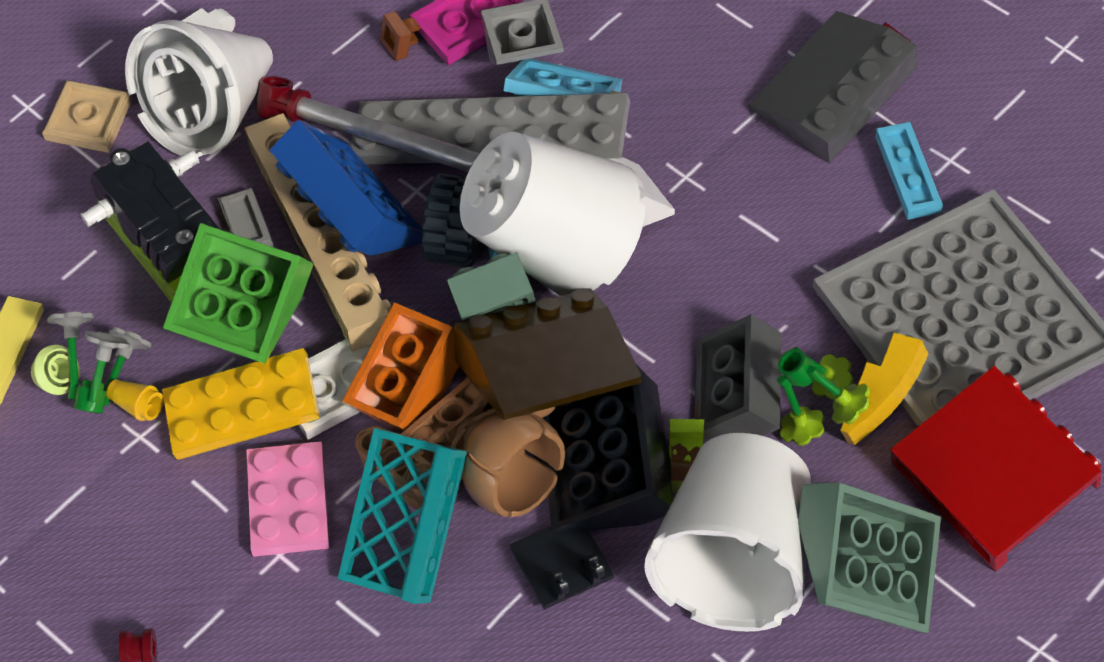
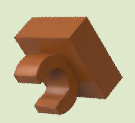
[380,11,420,61]

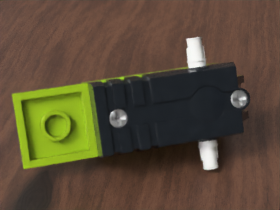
[80,141,221,303]

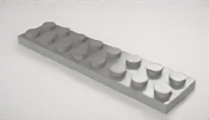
[350,93,630,164]

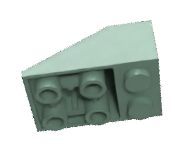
[447,252,536,321]

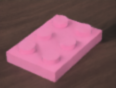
[246,441,330,557]

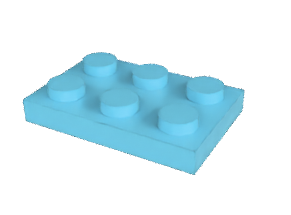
[504,58,623,97]

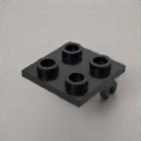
[510,526,614,610]

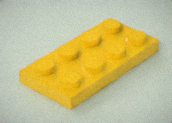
[162,348,320,460]

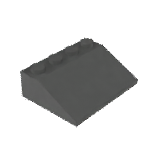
[749,11,917,163]

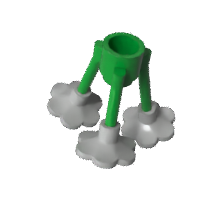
[47,312,152,414]

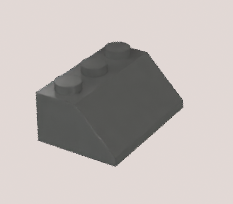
[694,314,781,439]

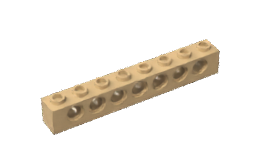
[244,113,392,352]

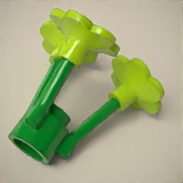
[777,347,870,446]

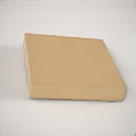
[43,80,133,153]

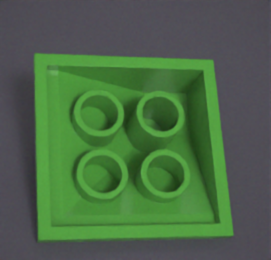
[163,223,314,364]

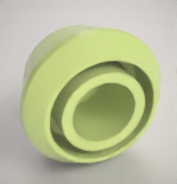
[31,345,80,395]

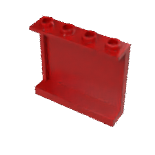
[890,365,1102,572]

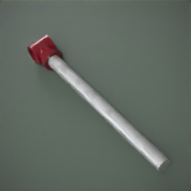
[256,76,480,172]

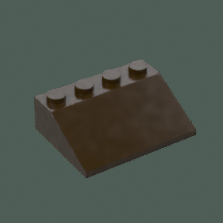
[455,288,642,420]

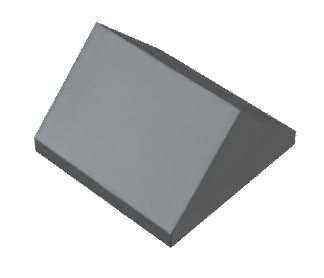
[481,0,564,65]

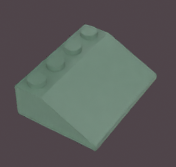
[798,483,941,633]

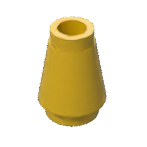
[106,379,164,421]

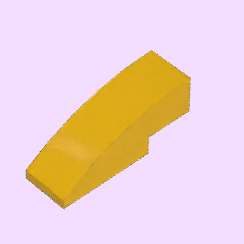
[840,332,929,445]

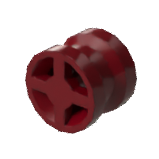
[119,628,157,662]

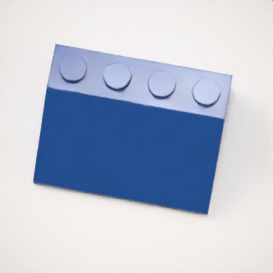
[269,119,423,256]

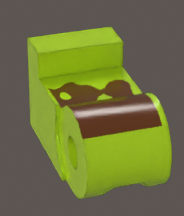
[669,419,704,493]

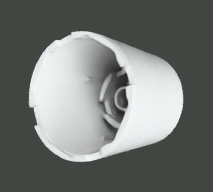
[460,132,646,296]
[645,433,811,632]

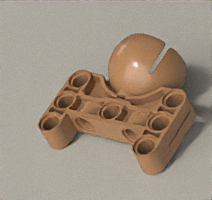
[355,377,565,517]

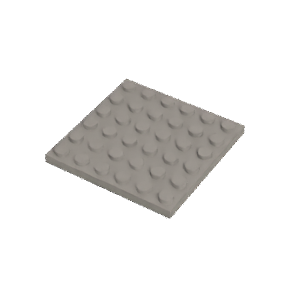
[813,189,1104,426]

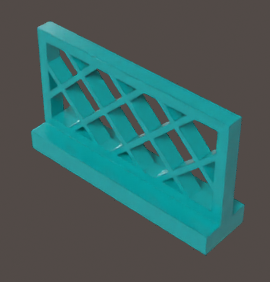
[337,428,467,604]

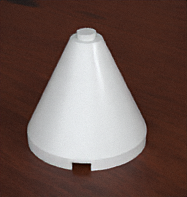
[125,20,273,157]

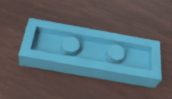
[875,122,943,220]

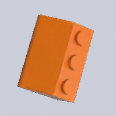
[342,302,459,433]

